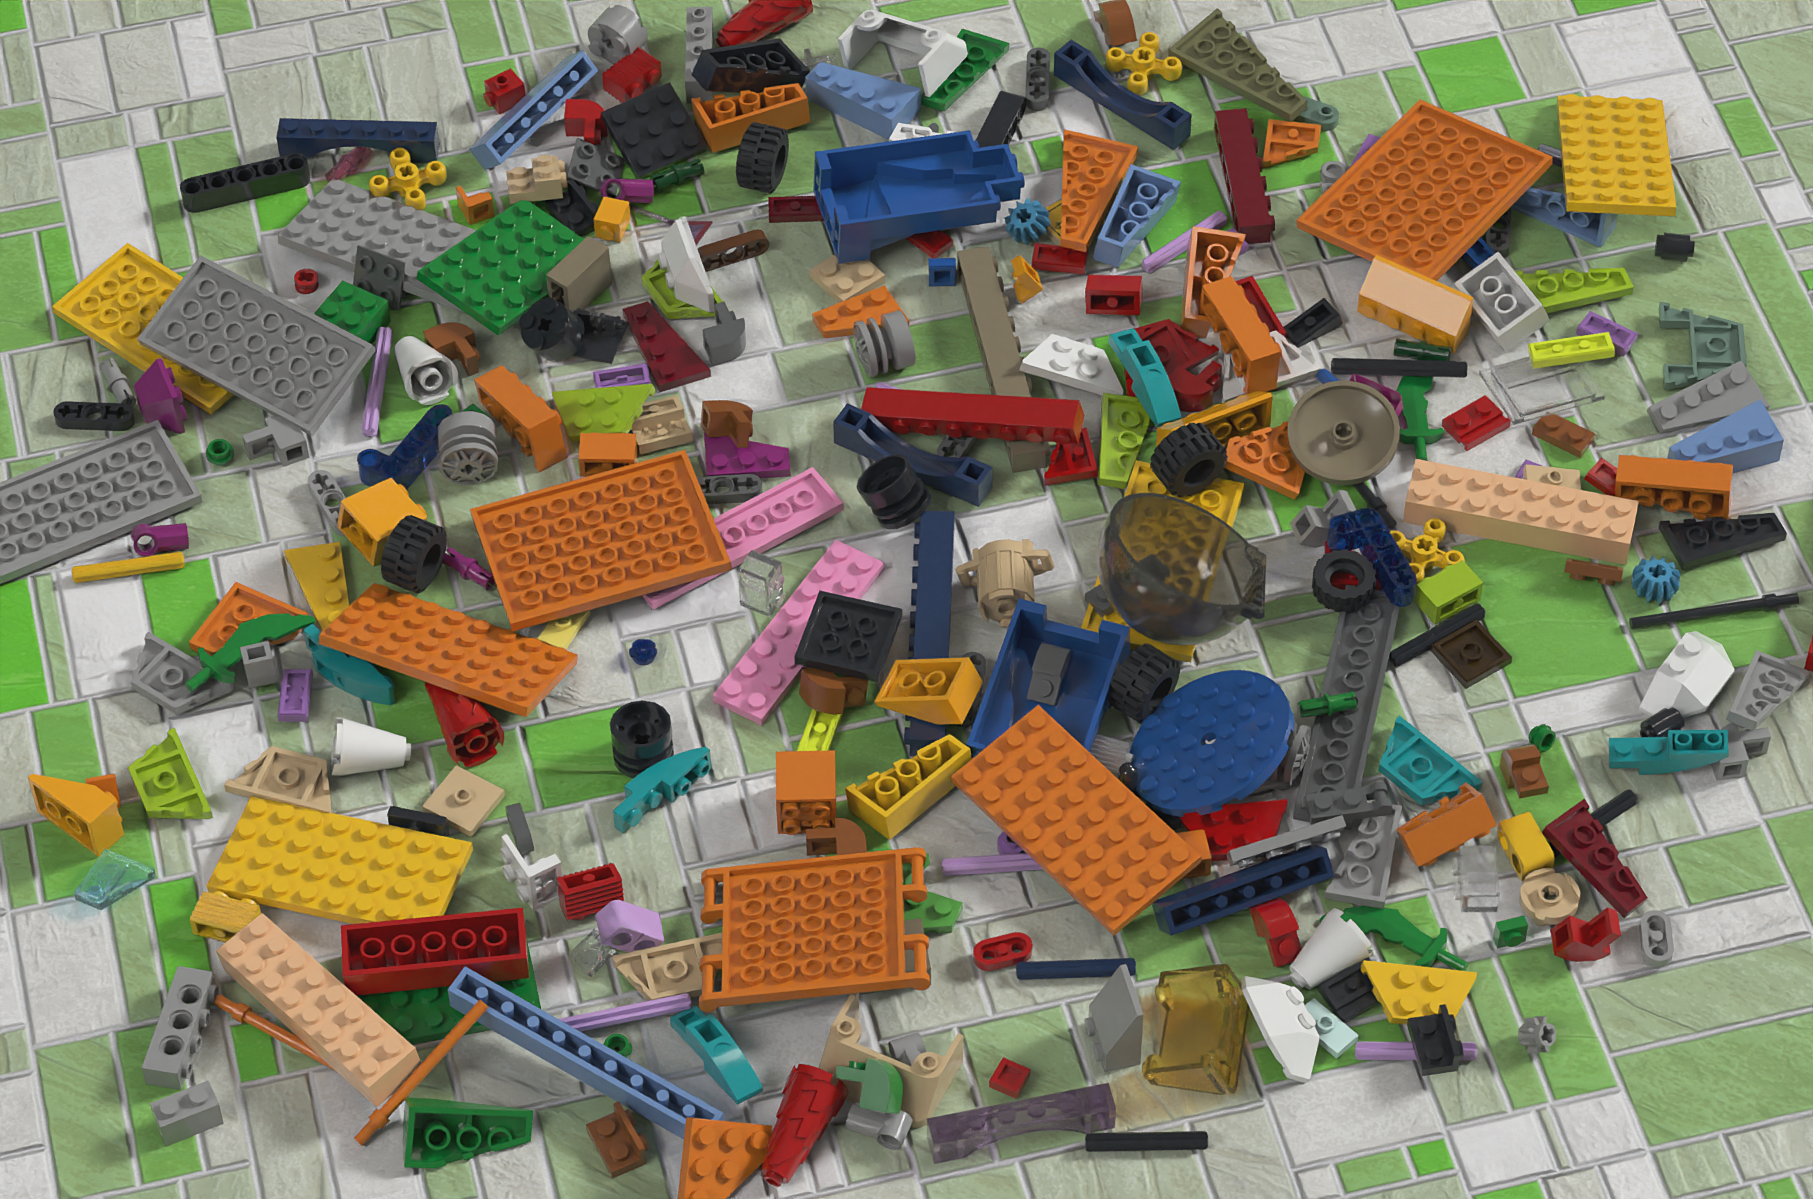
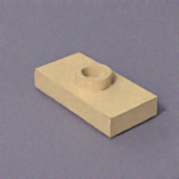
[1523,464,1581,490]

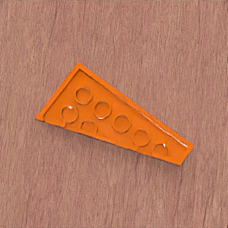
[1061,129,1138,252]

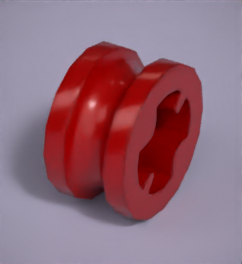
[294,269,319,294]

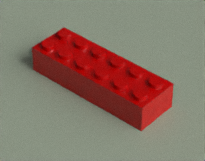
[341,907,529,995]

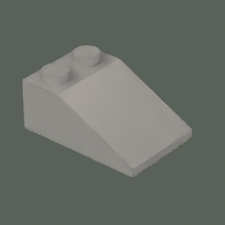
[1084,964,1143,1072]

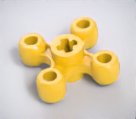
[1105,32,1182,96]
[369,148,447,211]
[1383,518,1465,589]

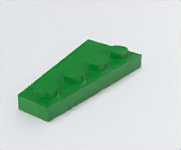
[921,29,1009,112]

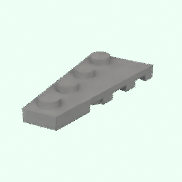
[1647,361,1770,434]
[1226,815,1346,868]

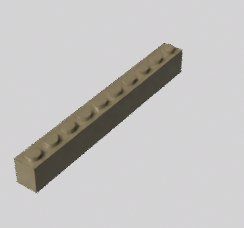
[957,246,1050,473]

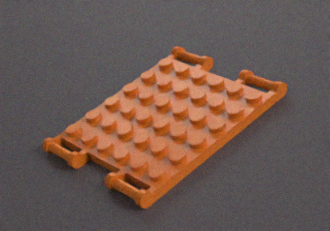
[699,847,930,1012]

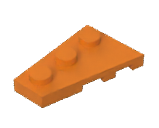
[812,285,909,339]

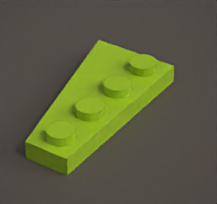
[1515,268,1634,313]
[1098,393,1151,489]

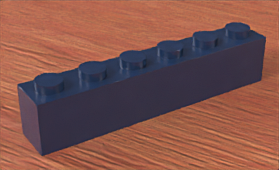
[1152,844,1335,936]

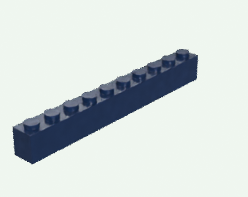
[904,511,955,757]

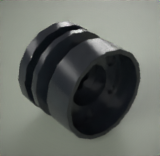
[856,454,931,530]
[610,700,674,778]

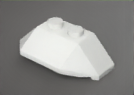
[658,216,714,312]
[1639,631,1735,718]
[1241,976,1320,1083]

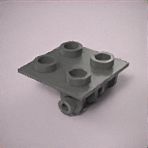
[566,138,625,198]
[353,245,409,311]

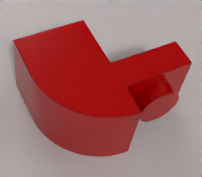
[564,99,608,146]
[1168,360,1222,412]
[1249,898,1302,967]
[1550,907,1621,962]

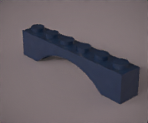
[1054,39,1192,150]
[276,118,440,163]
[833,403,993,507]

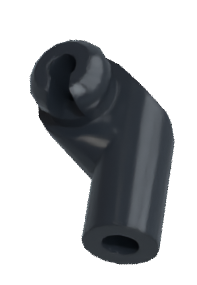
[1118,762,1140,799]

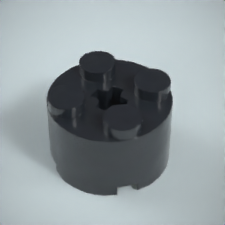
[519,297,585,362]

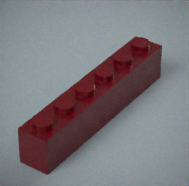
[1214,108,1275,244]

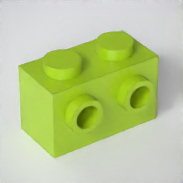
[1414,560,1483,625]

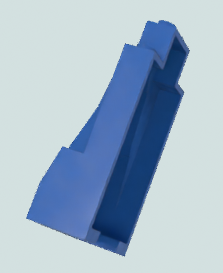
[813,130,1025,264]
[966,598,1130,759]

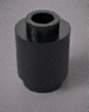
[1655,232,1695,262]
[1640,707,1685,737]

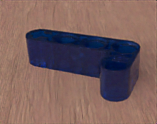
[357,404,453,490]
[1326,508,1417,607]

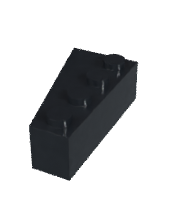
[691,38,810,93]

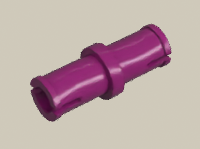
[443,547,495,590]

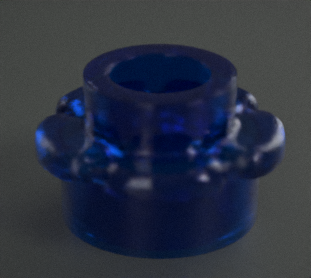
[629,639,657,665]

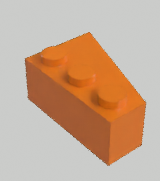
[1396,783,1497,867]

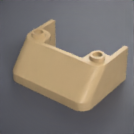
[819,993,963,1128]

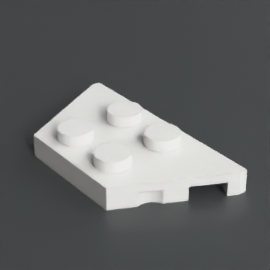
[1222,330,1321,404]
[1019,334,1123,395]

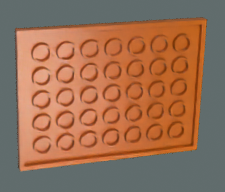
[1296,99,1552,281]
[470,450,732,632]

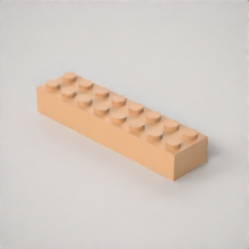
[1403,459,1639,565]
[216,913,421,1107]

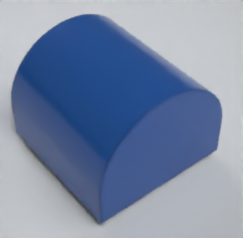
[928,258,956,287]

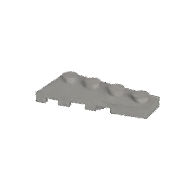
[1726,650,1810,731]
[1324,801,1402,909]

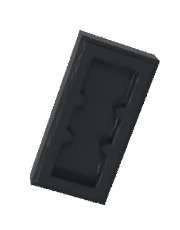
[387,806,449,837]

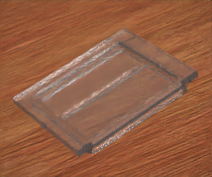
[1479,357,1605,425]

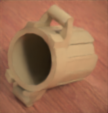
[956,539,1055,627]

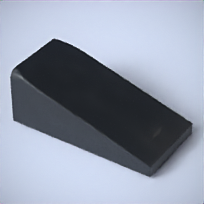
[1283,298,1343,348]

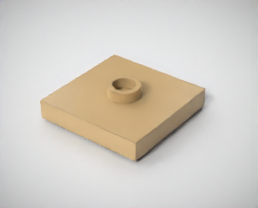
[422,765,505,837]

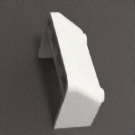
[838,10,968,97]

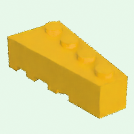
[845,734,972,840]

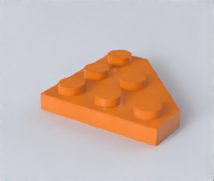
[1224,421,1305,500]
[189,582,308,656]
[677,1117,772,1199]

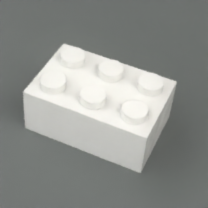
[1454,252,1550,353]

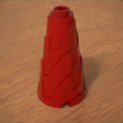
[716,0,813,47]
[425,682,505,767]
[761,1064,849,1187]

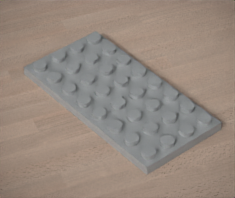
[278,178,476,313]
[137,255,376,436]
[0,420,202,584]

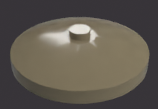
[1287,381,1400,485]

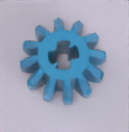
[1004,198,1051,245]
[1631,555,1680,604]

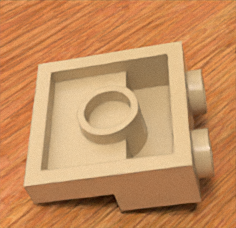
[506,155,567,204]

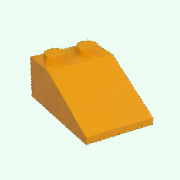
[874,657,983,725]
[28,774,124,857]

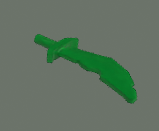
[1396,376,1444,461]
[185,613,316,692]
[1320,905,1469,971]

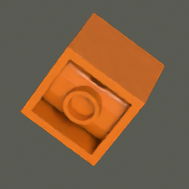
[776,750,837,835]

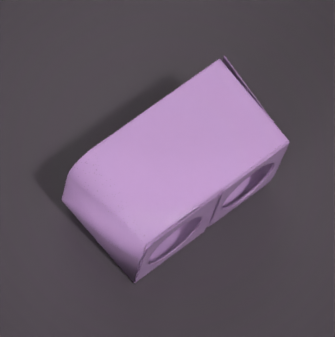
[595,900,664,952]

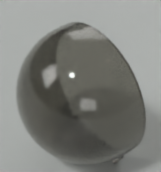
[1097,493,1267,646]

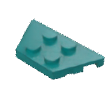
[1378,715,1483,806]

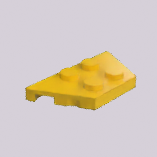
[1360,960,1477,1025]

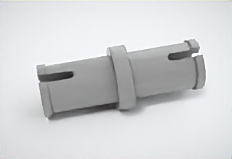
[99,358,136,407]

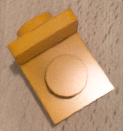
[1011,255,1043,304]

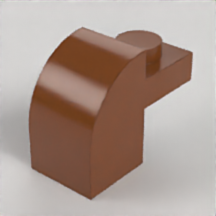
[1094,0,1137,46]
[423,322,480,377]
[700,400,753,448]
[799,668,868,714]
[1499,744,1549,799]
[806,818,867,856]

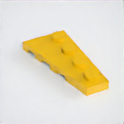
[284,542,350,631]

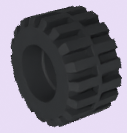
[736,122,789,194]
[1150,423,1228,497]
[381,515,447,593]
[1108,643,1180,724]

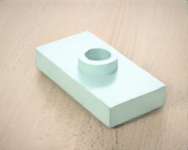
[1305,998,1358,1059]

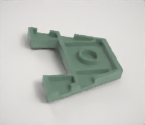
[1658,302,1747,390]

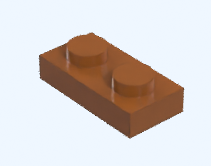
[1532,410,1595,458]
[1564,558,1623,585]

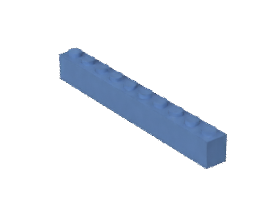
[448,967,724,1139]

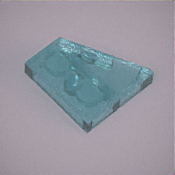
[74,849,156,910]

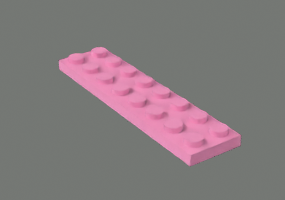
[642,467,844,610]
[713,540,884,726]

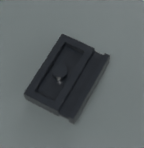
[1317,957,1380,1023]

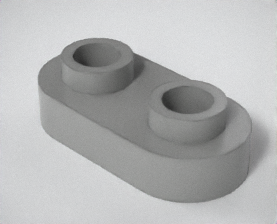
[1639,910,1674,968]

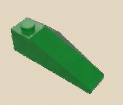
[403,1098,533,1169]

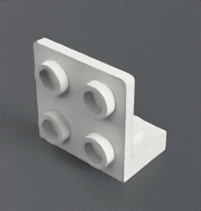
[499,834,563,912]

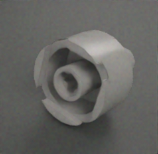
[588,5,648,65]

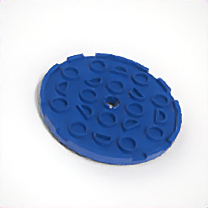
[1130,670,1294,817]

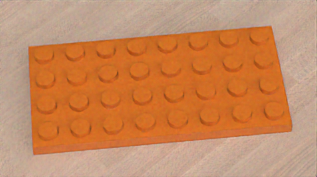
[319,583,578,717]
[951,705,1201,936]

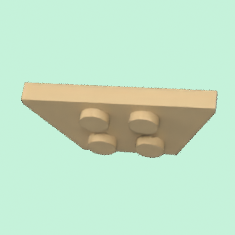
[224,746,332,813]
[612,933,722,1001]

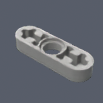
[308,470,346,536]

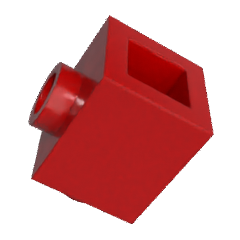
[483,68,526,115]

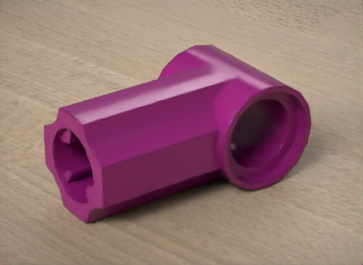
[599,178,654,203]
[131,523,189,557]

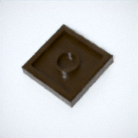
[1430,619,1512,689]

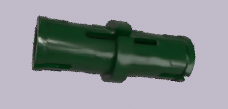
[650,158,704,192]
[1394,338,1451,361]

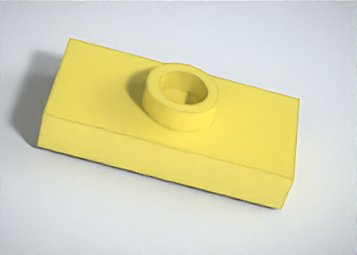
[538,610,591,650]

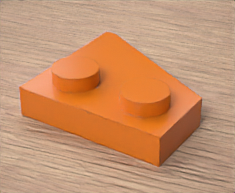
[1262,119,1321,167]

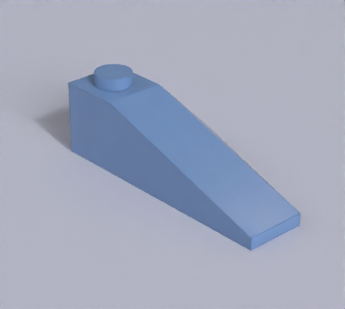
[1512,188,1617,248]

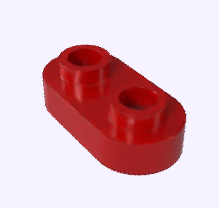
[973,932,1033,971]

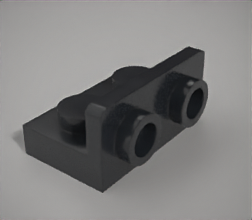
[545,179,598,237]
[1407,1004,1464,1076]

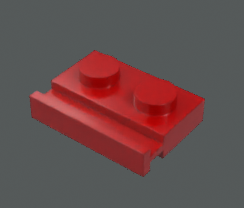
[1442,395,1511,451]

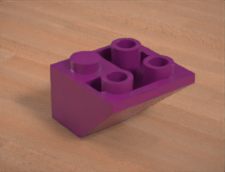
[134,358,187,434]

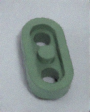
[1294,96,1339,131]

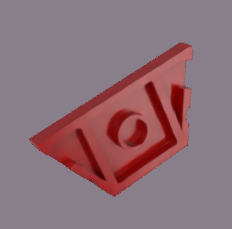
[1124,319,1219,397]
[1180,799,1288,862]

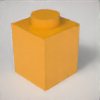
[594,197,631,243]

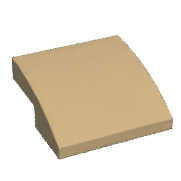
[631,395,693,454]

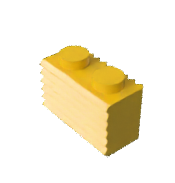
[190,891,261,943]

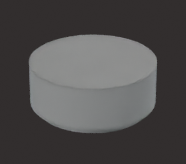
[1320,161,1347,183]

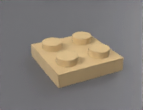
[809,254,885,303]

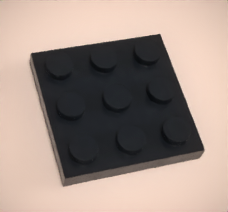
[600,82,708,179]
[794,590,902,682]

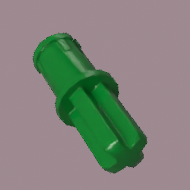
[1297,691,1357,718]

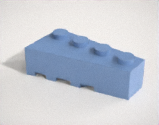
[805,62,921,140]
[1093,164,1181,268]
[1667,399,1784,473]

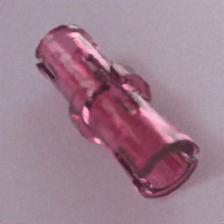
[325,147,372,182]

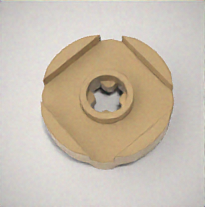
[1519,868,1580,926]

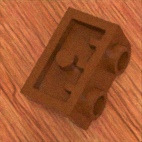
[586,1101,649,1178]

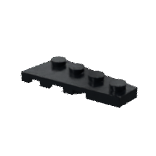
[1658,513,1787,570]

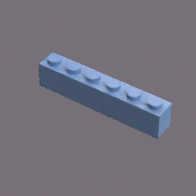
[469,50,598,170]

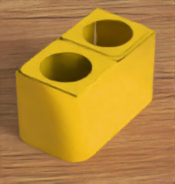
[1496,811,1554,882]

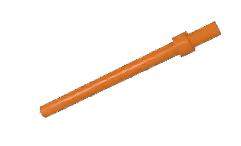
[213,994,337,1072]
[354,999,489,1146]

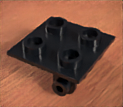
[571,308,628,364]

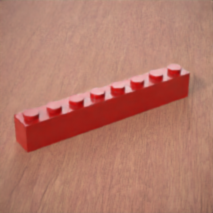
[861,387,1085,445]

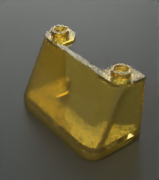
[1142,963,1249,1095]

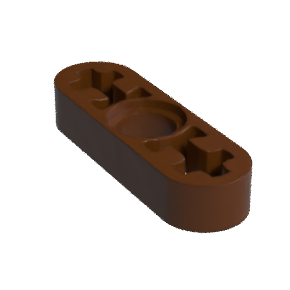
[697,229,770,272]

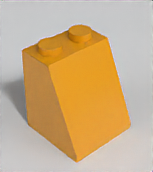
[337,478,427,567]

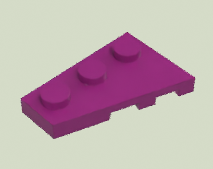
[704,432,791,479]

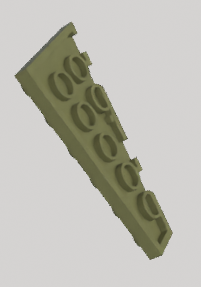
[1168,8,1307,122]

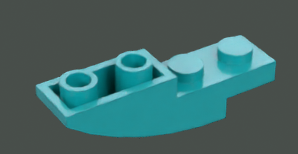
[1108,328,1182,427]
[303,624,396,706]
[1609,730,1729,775]
[613,747,711,834]
[670,1005,763,1105]

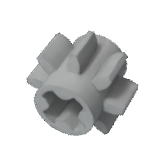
[1518,1016,1556,1054]

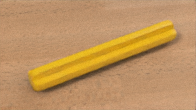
[71,552,185,583]

